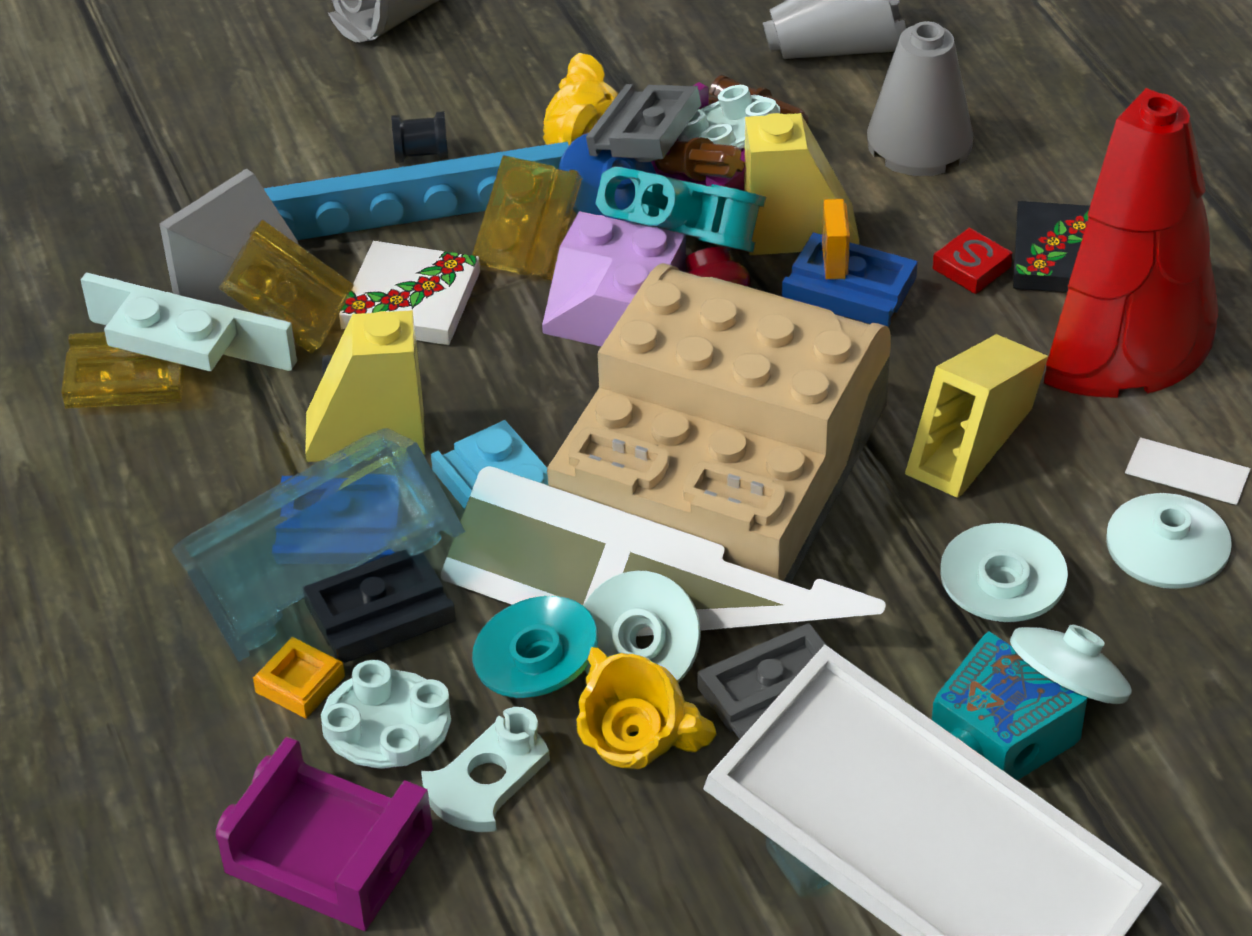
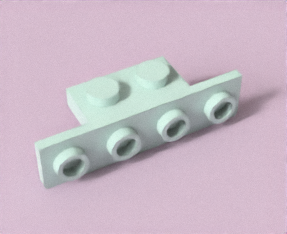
[81,272,297,371]

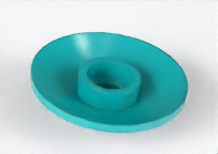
[472,596,598,698]

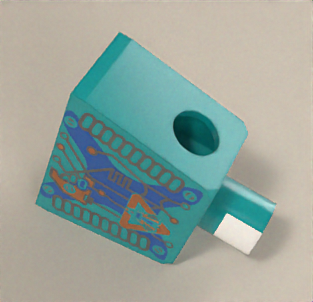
[932,631,1087,780]

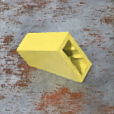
[744,113,859,255]
[305,310,425,462]
[905,334,1048,498]

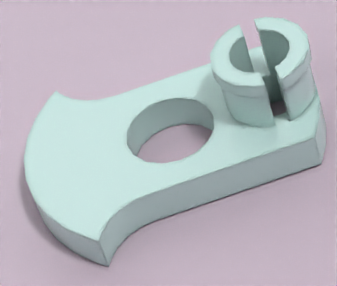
[421,707,550,832]

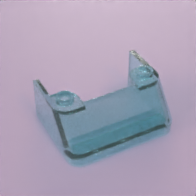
[171,428,465,662]

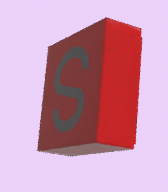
[932,227,1013,294]

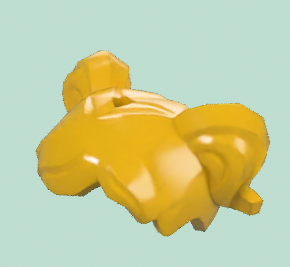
[543,53,619,145]
[576,647,717,769]

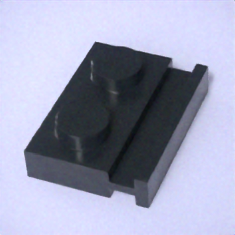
[303,544,456,664]

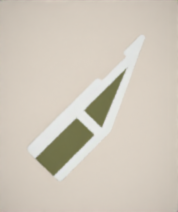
[440,466,886,636]

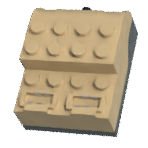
[547,263,891,584]

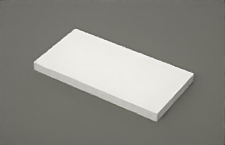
[703,644,1162,936]

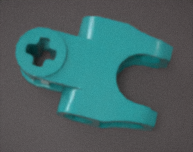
[595,167,766,252]

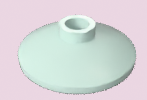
[1106,493,1232,589]
[940,523,1068,622]
[584,571,701,683]
[1010,625,1132,704]

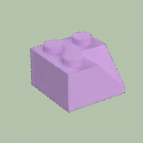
[542,211,686,347]

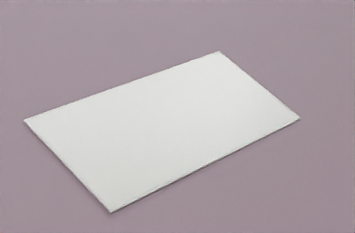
[1125,437,1251,505]

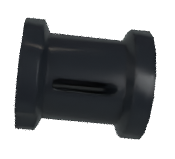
[391,111,449,163]

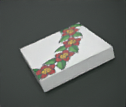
[339,241,480,345]

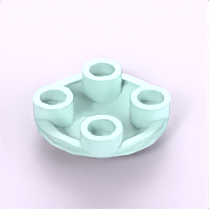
[678,85,780,149]
[321,660,451,769]

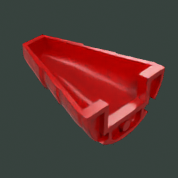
[1044,88,1218,398]

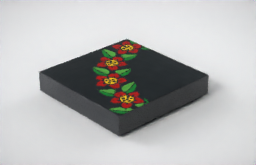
[1013,201,1090,292]

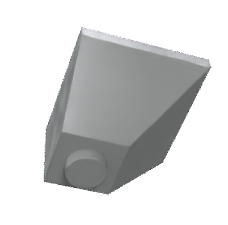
[160,169,304,311]

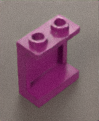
[216,737,433,932]

